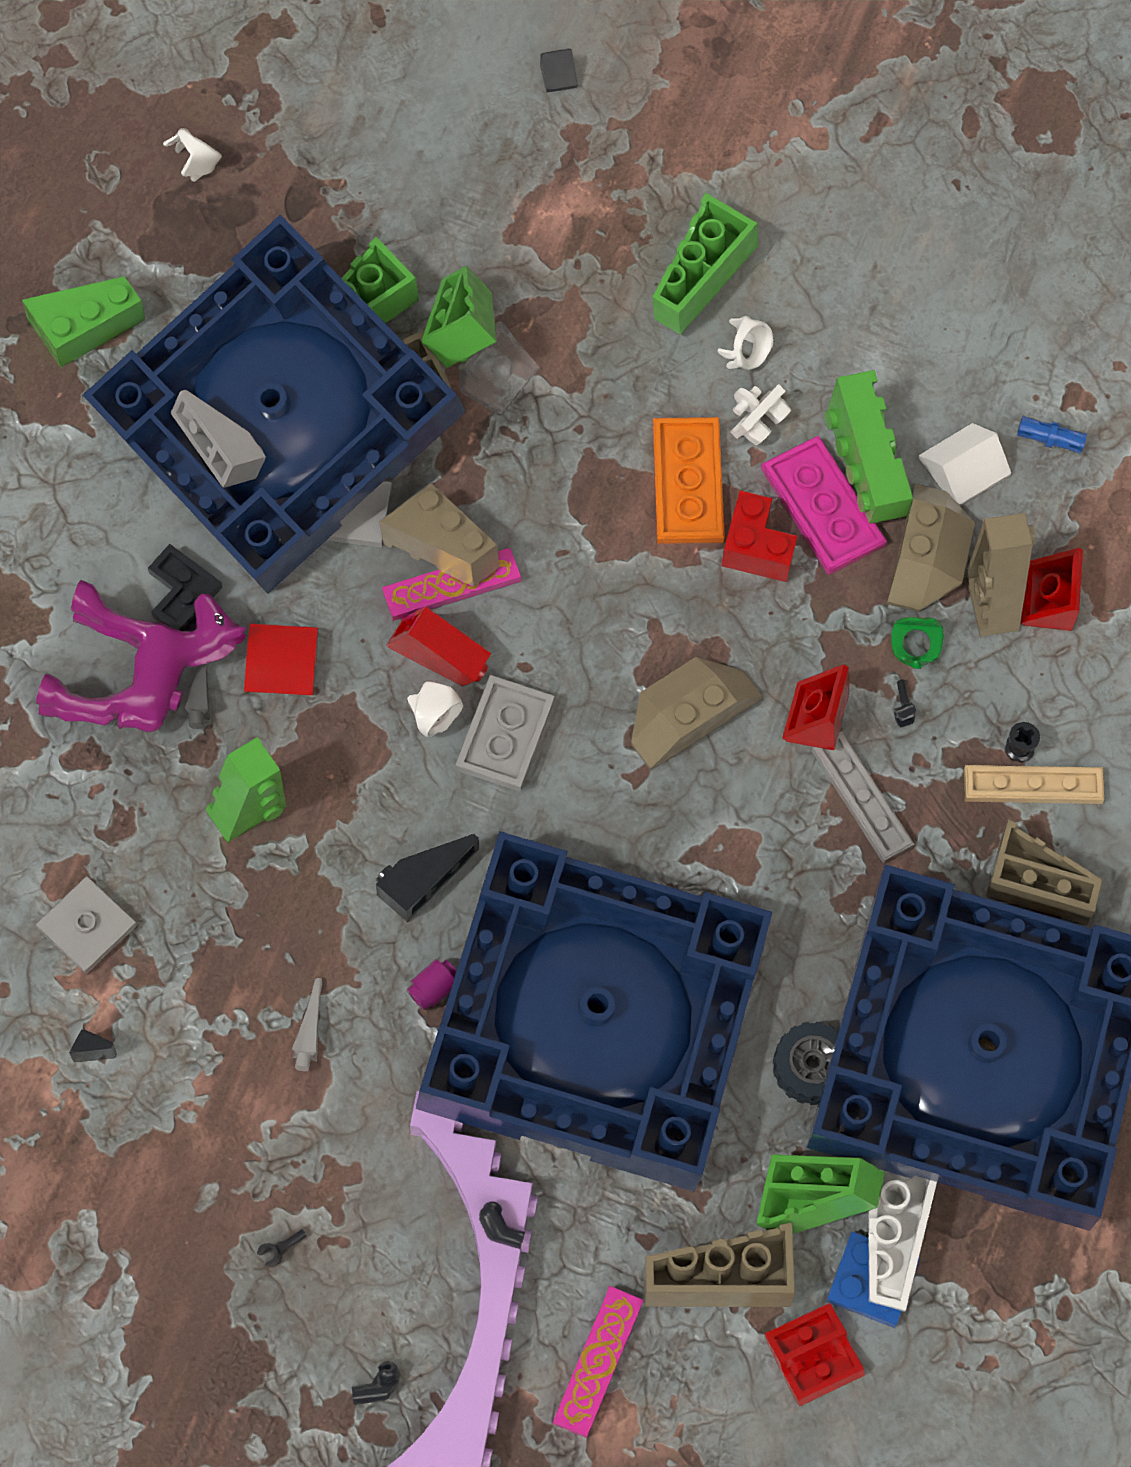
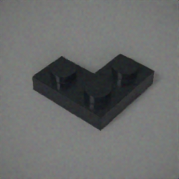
[148,544,223,631]

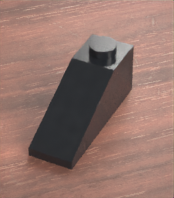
[376,834,479,922]

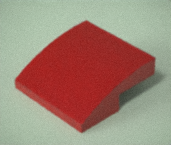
[244,624,318,696]
[764,1303,865,1407]

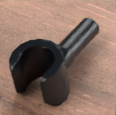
[893,679,916,728]
[257,1229,307,1267]

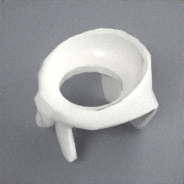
[163,128,222,182]
[718,315,773,370]
[408,681,463,737]

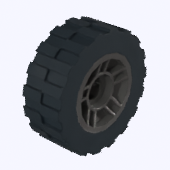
[773,1022,838,1105]

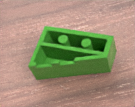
[421,265,496,368]
[22,276,145,367]
[206,737,287,843]
[756,1154,885,1234]

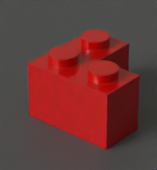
[721,490,797,582]

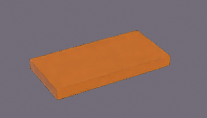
[653,417,725,544]

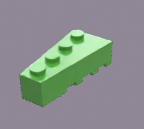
[652,192,759,335]
[341,237,419,323]
[824,370,913,524]

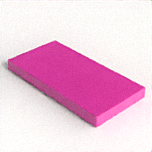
[761,435,887,575]

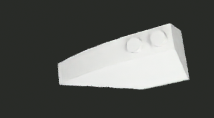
[868,1170,937,1311]

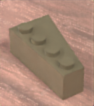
[966,513,1036,637]
[644,1222,795,1307]

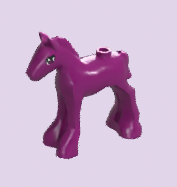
[36,580,246,732]

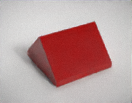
[1020,548,1083,631]
[782,664,849,750]

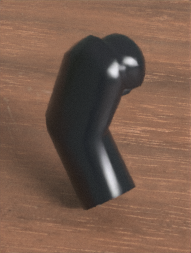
[479,1201,525,1249]
[352,1361,400,1405]

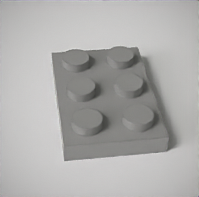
[455,675,555,792]

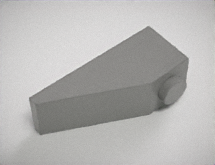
[171,390,266,488]

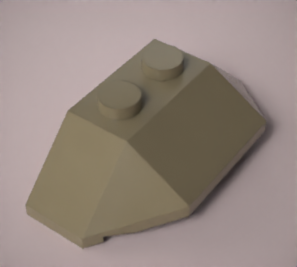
[887,483,975,612]
[631,657,763,771]

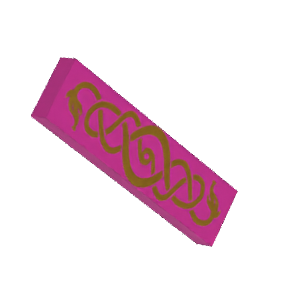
[382,548,521,621]
[552,1286,644,1439]

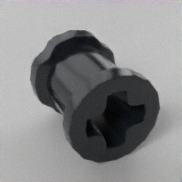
[1005,722,1040,763]

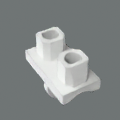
[730,384,791,446]

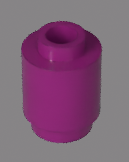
[406,959,457,1011]

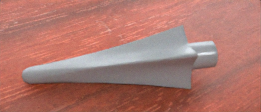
[292,978,323,1071]

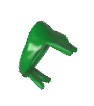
[891,617,944,669]

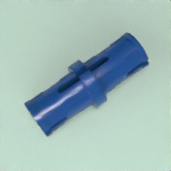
[1017,415,1087,454]

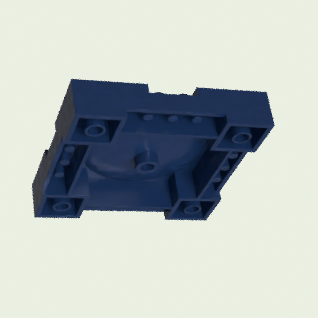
[83,214,466,594]
[416,831,772,1192]
[806,864,1131,1231]

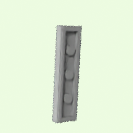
[811,731,914,864]

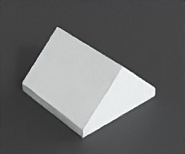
[918,423,1011,506]

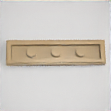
[964,765,1105,804]

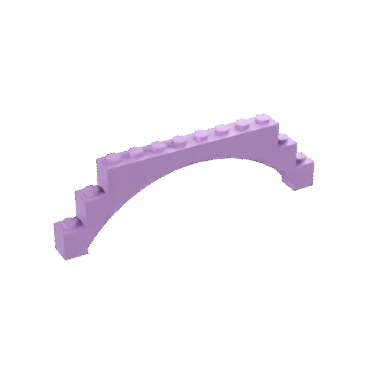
[387,1091,538,1467]

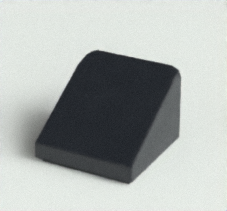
[540,49,578,93]
[69,1029,117,1062]

